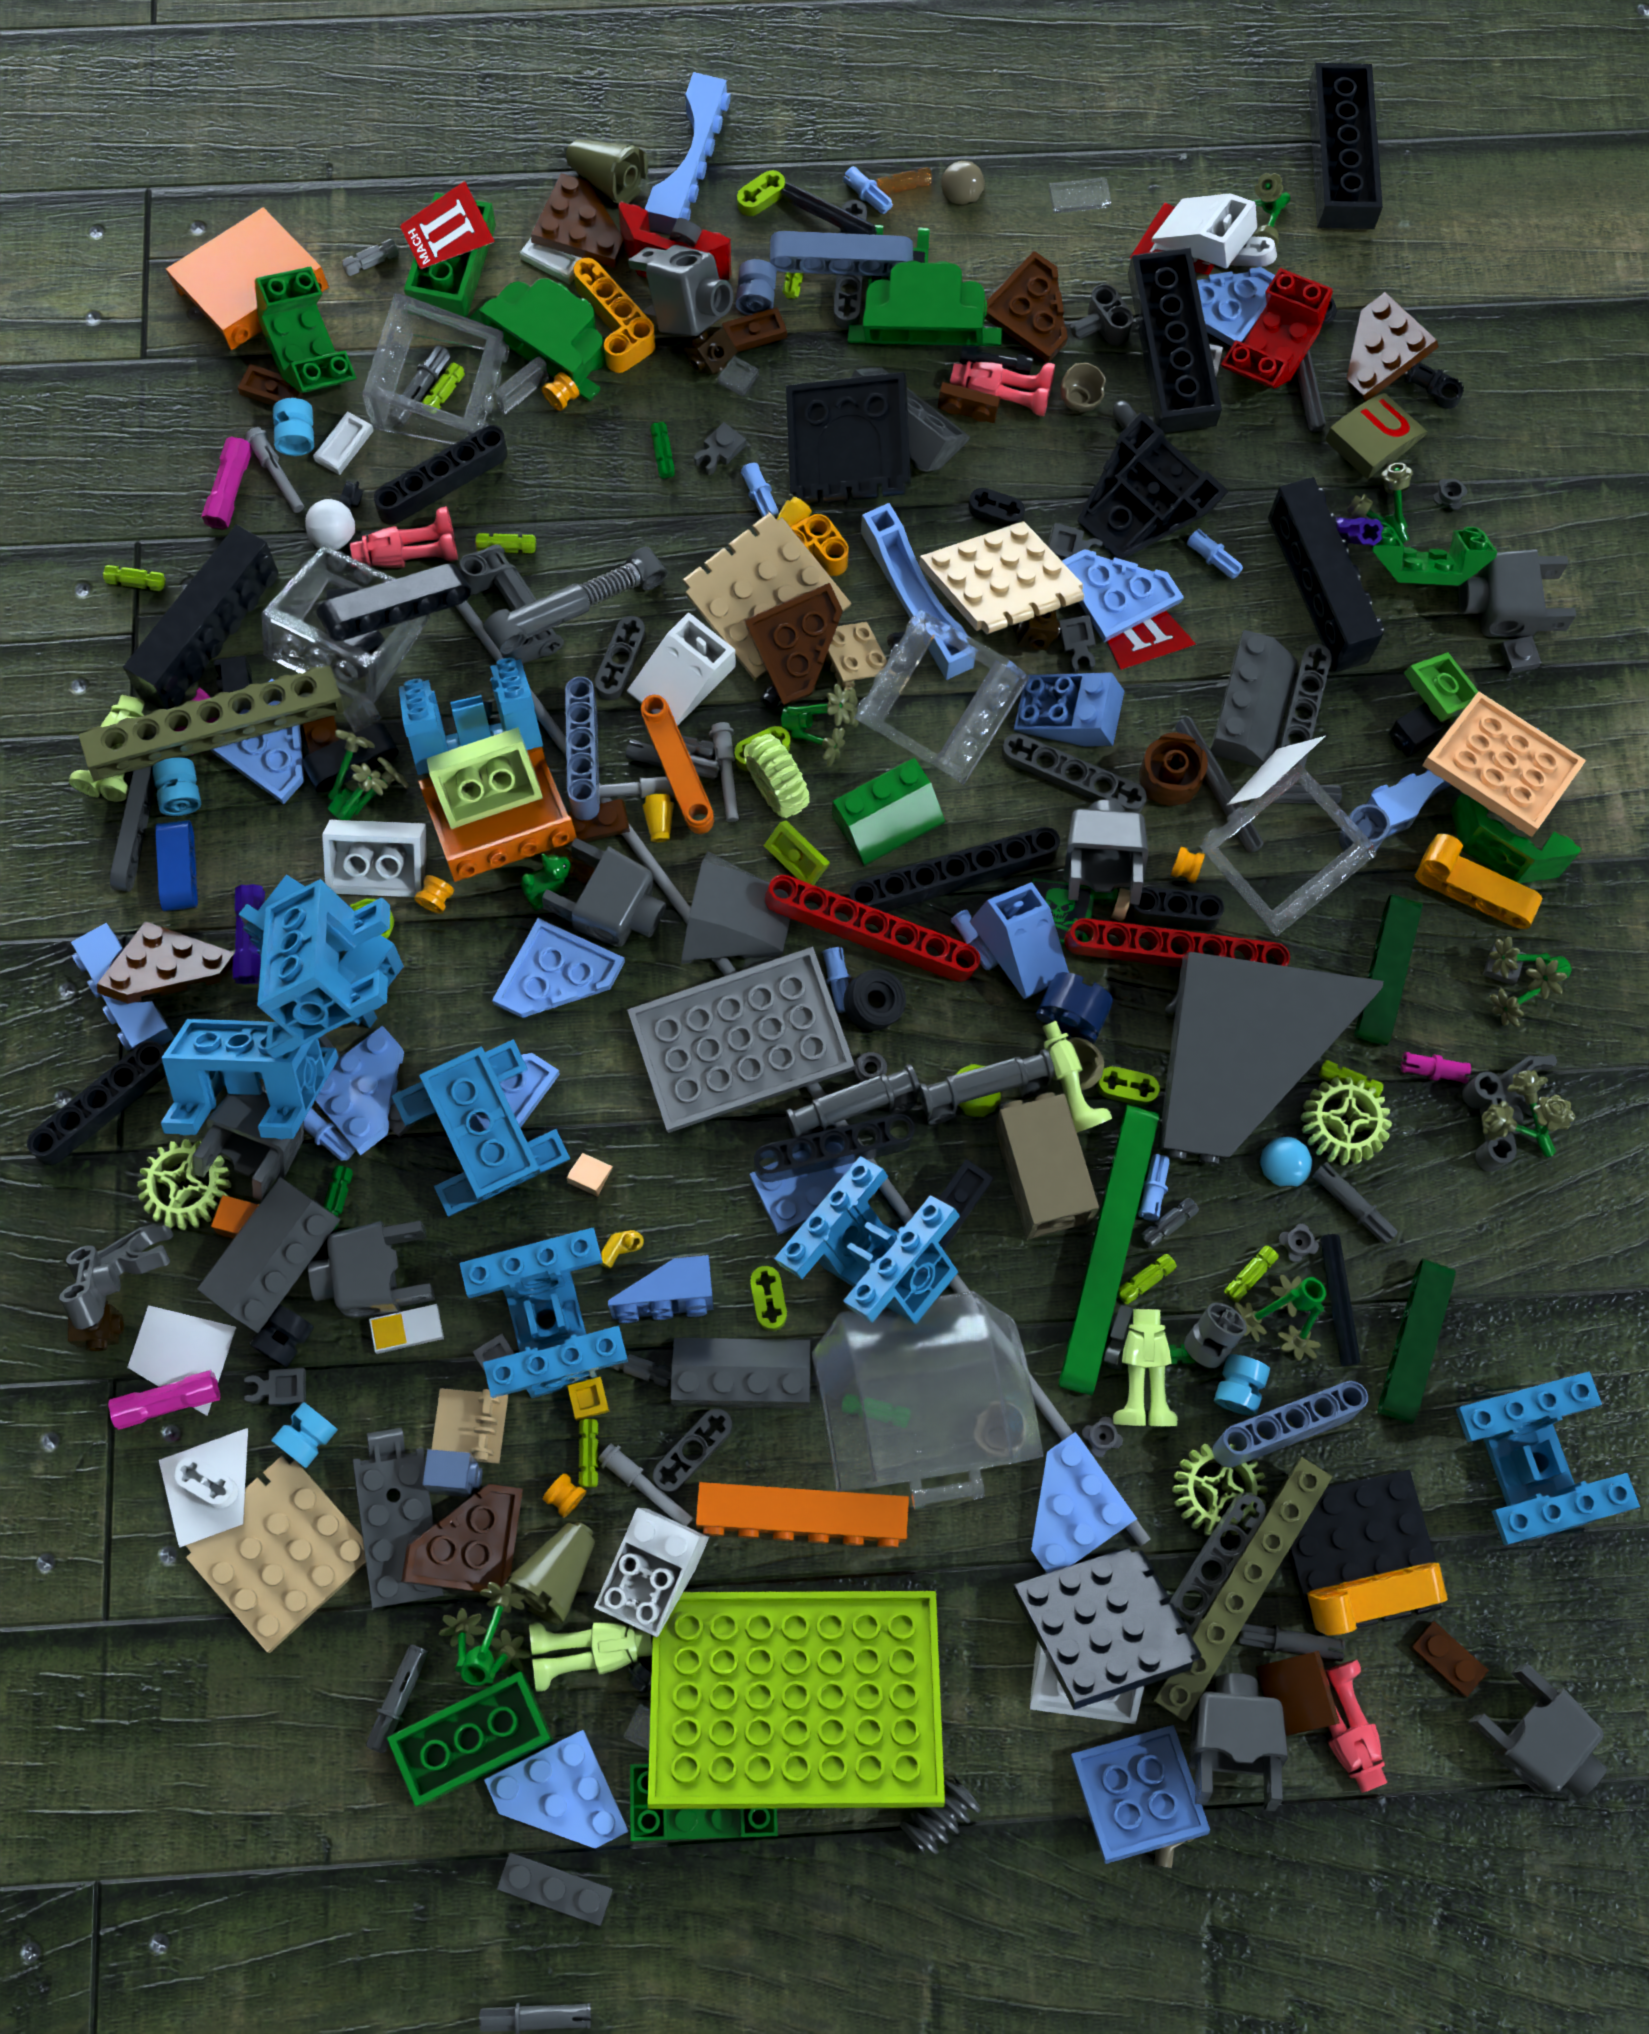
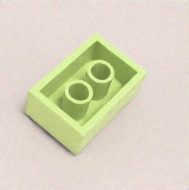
[427,727,543,829]

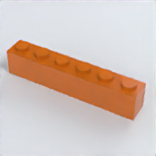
[696,1482,909,1548]

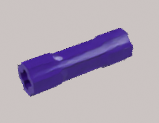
[1336,517,1384,546]
[233,884,265,985]

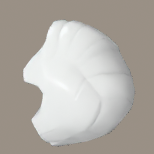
[305,499,355,551]

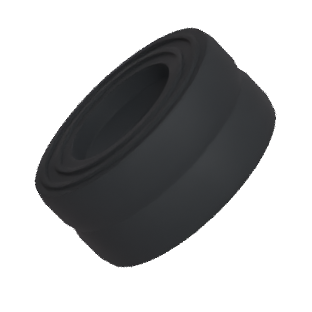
[843,969,906,1031]

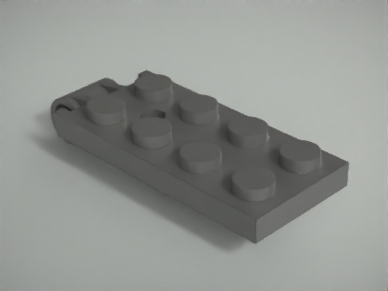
[353,1427,443,1608]

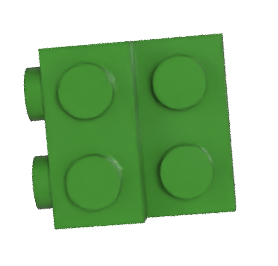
[1404,652,1478,722]

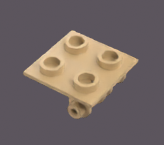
[826,622,893,690]
[431,1388,509,1464]

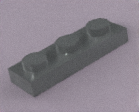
[497,1852,613,1926]

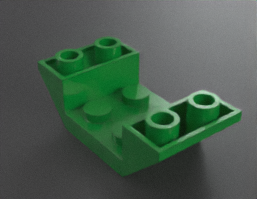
[254,266,357,393]
[1370,522,1497,586]
[1451,793,1582,884]
[630,1764,778,1841]

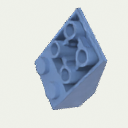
[1014,673,1124,747]
[969,882,1069,999]
[608,1255,714,1323]

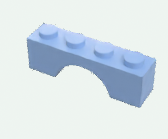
[71,923,175,1051]

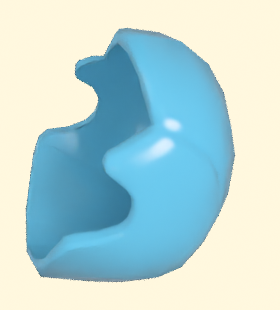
[1260,1137,1312,1187]

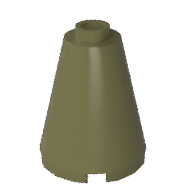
[566,139,648,204]
[504,1522,595,1625]

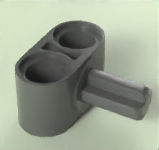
[1070,284,1133,346]

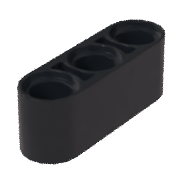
[302,723,399,792]
[1127,887,1224,931]

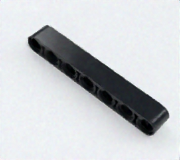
[849,827,1060,912]

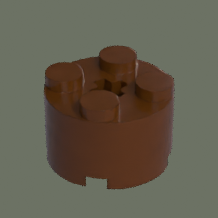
[1139,732,1208,806]

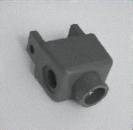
[628,244,733,336]
[1458,549,1576,638]
[1063,800,1148,905]
[542,838,666,947]
[193,1084,304,1200]
[308,1221,435,1318]
[1468,1663,1607,1799]
[1189,1673,1288,1811]

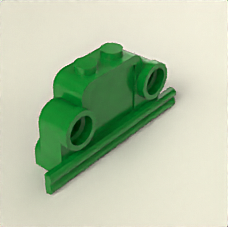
[848,261,1002,346]
[469,278,606,402]

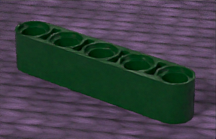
[1354,894,1422,1046]
[1377,1258,1456,1425]

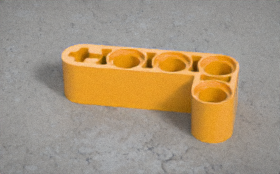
[573,258,655,373]
[790,514,848,576]
[1415,834,1543,929]
[1307,1563,1448,1635]

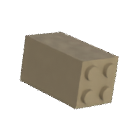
[994,1092,1099,1240]

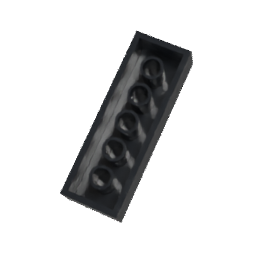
[1308,62,1383,229]
[1128,248,1222,433]
[1268,477,1384,673]
[123,524,279,710]

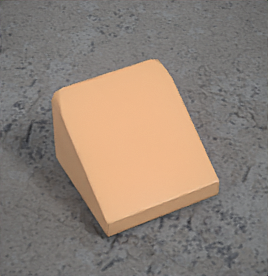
[567,1153,613,1197]

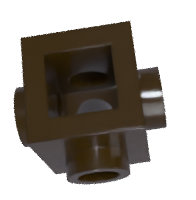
[683,327,738,375]
[1013,610,1060,651]
[68,1301,124,1351]

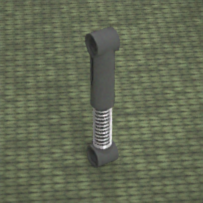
[483,547,668,654]

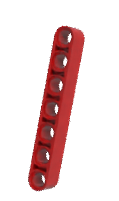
[765,875,980,982]
[1064,918,1290,968]

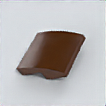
[1256,1651,1340,1736]

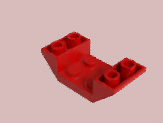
[618,201,732,280]
[1221,268,1333,389]

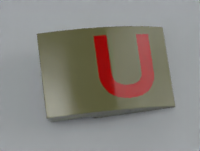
[1325,393,1428,480]

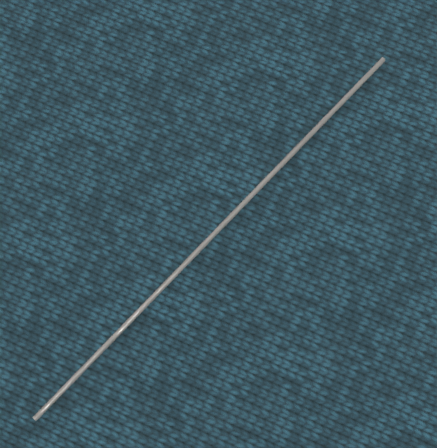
[456,601,1151,1547]

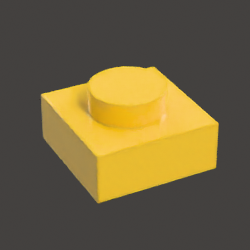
[567,1377,609,1421]

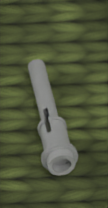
[245,427,304,513]
[709,722,739,822]
[599,776,674,798]
[598,1443,693,1526]

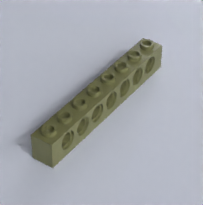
[78,665,344,782]
[1151,1457,1333,1722]

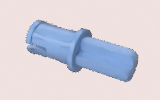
[843,166,893,214]
[740,463,779,518]
[1187,529,1243,579]
[950,909,999,970]
[822,947,851,1013]
[304,1108,355,1161]
[1138,1154,1170,1221]

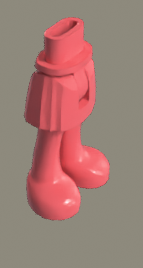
[950,361,1055,416]
[350,506,458,568]
[1325,1659,1388,1793]

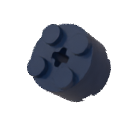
[1036,972,1113,1044]

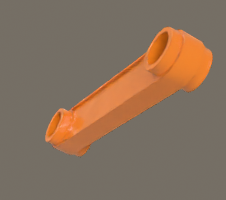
[640,694,714,834]

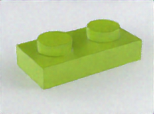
[763,820,830,885]

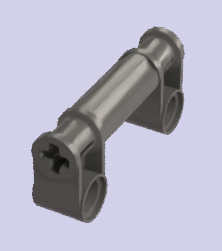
[458,544,564,664]
[919,1049,1055,1125]
[785,1064,921,1138]

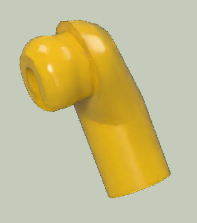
[600,1230,644,1269]

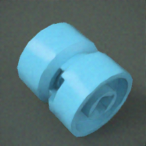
[273,398,314,456]
[152,757,201,816]
[1214,1354,1270,1416]
[271,1402,338,1468]

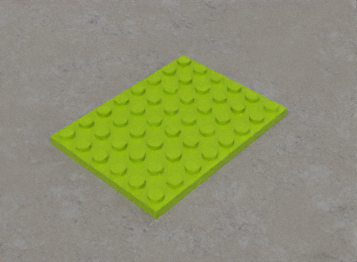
[648,1591,945,1809]

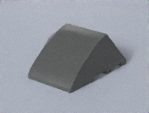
[681,851,791,964]

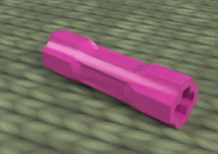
[201,436,253,530]
[108,1370,220,1430]

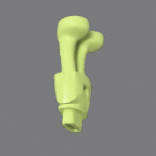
[69,695,145,802]
[1043,1021,1112,1133]
[1113,1309,1178,1426]
[529,1622,652,1692]

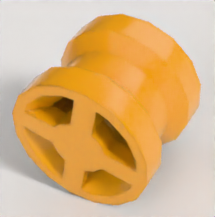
[542,372,580,411]
[1170,846,1205,884]
[414,875,454,914]
[542,1473,586,1518]

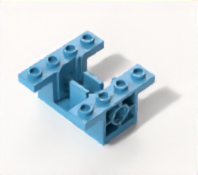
[398,658,543,775]
[239,874,404,1029]
[257,879,390,1059]
[161,1019,338,1140]
[391,1039,570,1217]
[774,1156,960,1325]
[459,1227,628,1398]
[1456,1371,1640,1546]

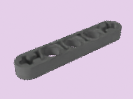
[833,200,867,329]
[1279,644,1331,783]
[1002,734,1147,813]
[110,765,156,892]
[1168,1492,1266,1634]

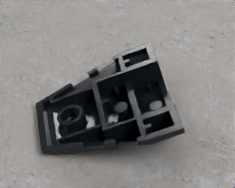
[1078,412,1228,560]

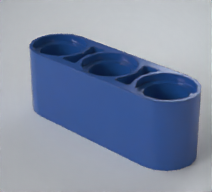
[156,820,198,912]

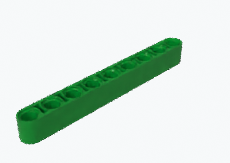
[1058,1105,1159,1396]

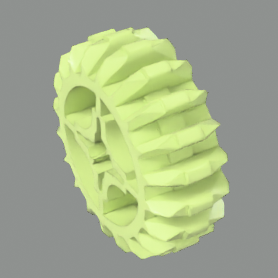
[744,734,809,818]
[1301,1076,1392,1165]
[137,1139,231,1230]
[1172,1444,1267,1538]

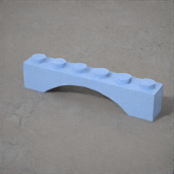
[645,72,731,235]
[861,503,976,680]
[1367,728,1539,838]

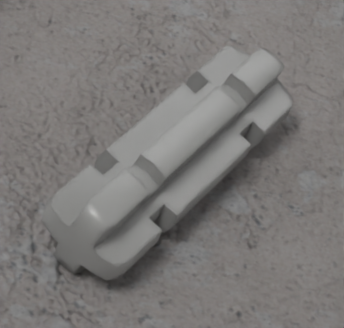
[342,239,399,276]

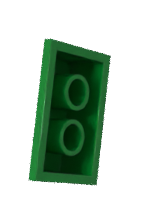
[832,757,945,866]

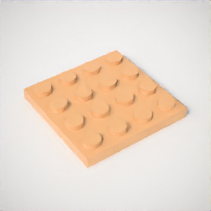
[1422,691,1586,837]

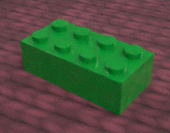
[404,192,496,322]
[387,1671,554,1807]

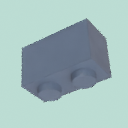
[423,1449,483,1497]

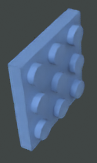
[1071,1725,1210,1864]

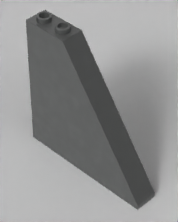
[1158,952,1384,1164]

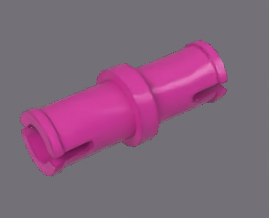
[1400,1052,1471,1084]

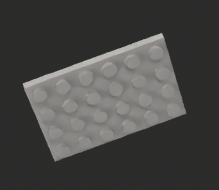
[627,947,855,1133]

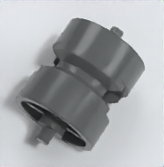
[1184,1303,1247,1368]

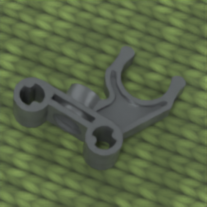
[1462,1054,1557,1172]
[59,1220,173,1329]

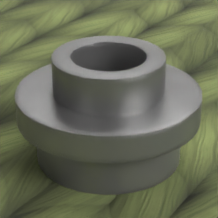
[854,1052,887,1082]

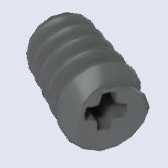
[899,1776,981,1856]

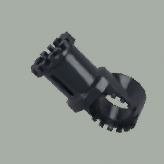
[1404,361,1464,409]

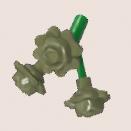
[1482,1070,1575,1157]

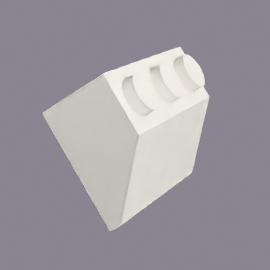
[322,820,427,897]
[1030,1641,1144,1724]

